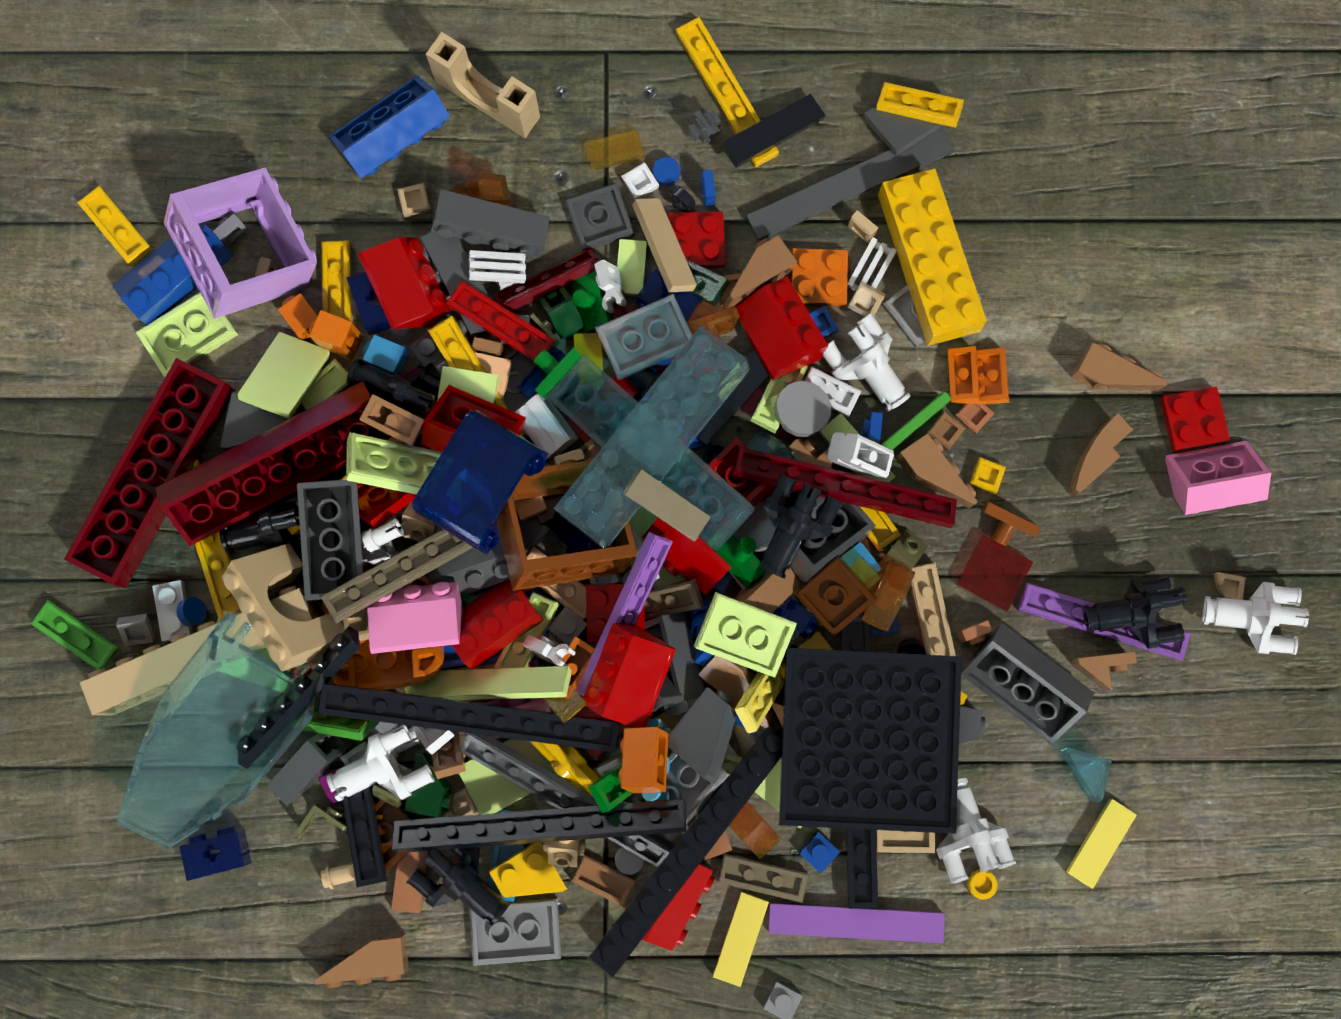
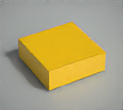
[969,457,1006,494]

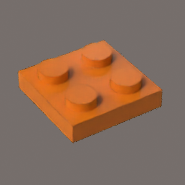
[791,248,848,307]

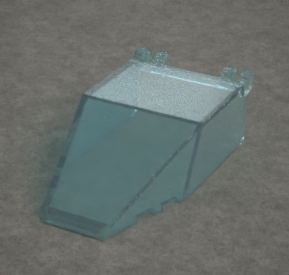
[116,613,314,849]

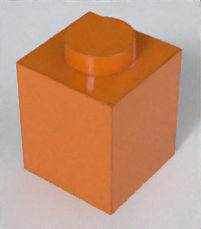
[278,293,318,341]

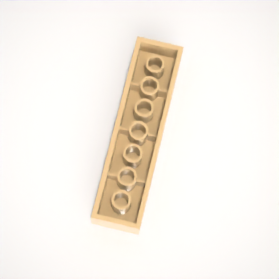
[80,586,322,716]

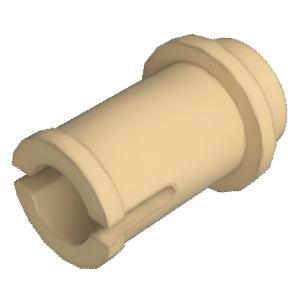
[321,862,355,890]

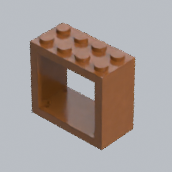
[491,456,638,591]

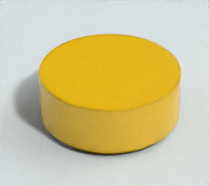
[967,869,998,900]

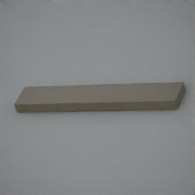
[321,511,491,624]

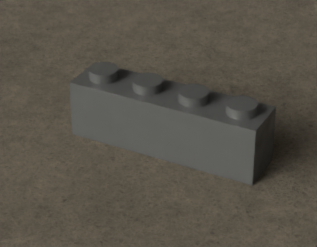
[431,189,550,258]
[421,232,489,340]

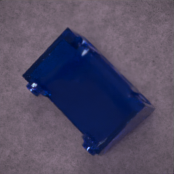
[412,410,549,555]

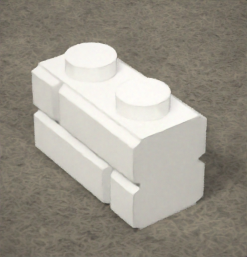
[515,394,578,460]
[827,432,894,478]

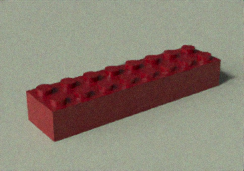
[64,358,235,588]
[155,381,392,547]

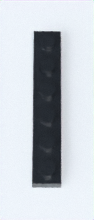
[237,626,360,769]

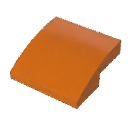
[948,346,1009,404]

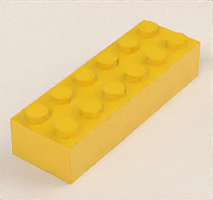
[878,169,987,346]

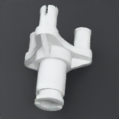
[823,312,911,412]
[361,506,407,567]
[1203,582,1309,655]
[326,724,435,802]
[936,778,1016,884]

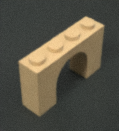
[426,32,540,138]
[222,543,345,672]

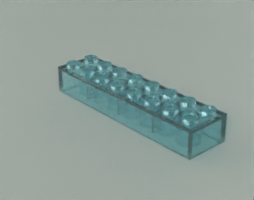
[553,326,750,549]
[546,355,755,552]

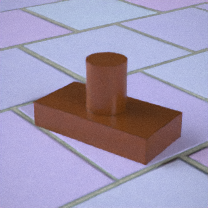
[982,500,1041,546]

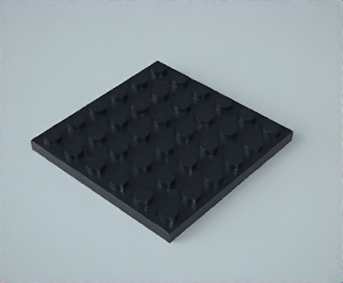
[779,648,962,834]

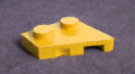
[488,843,567,898]

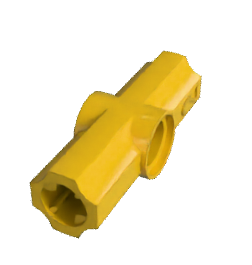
[531,741,601,796]

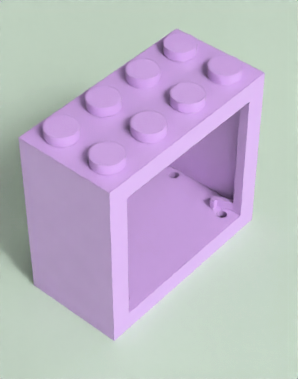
[164,167,317,319]

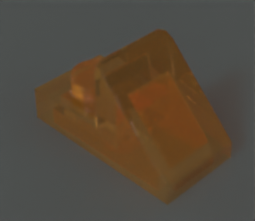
[687,307,740,354]

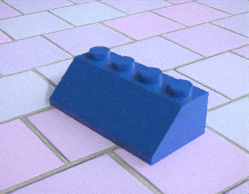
[328,75,450,178]
[113,222,234,325]

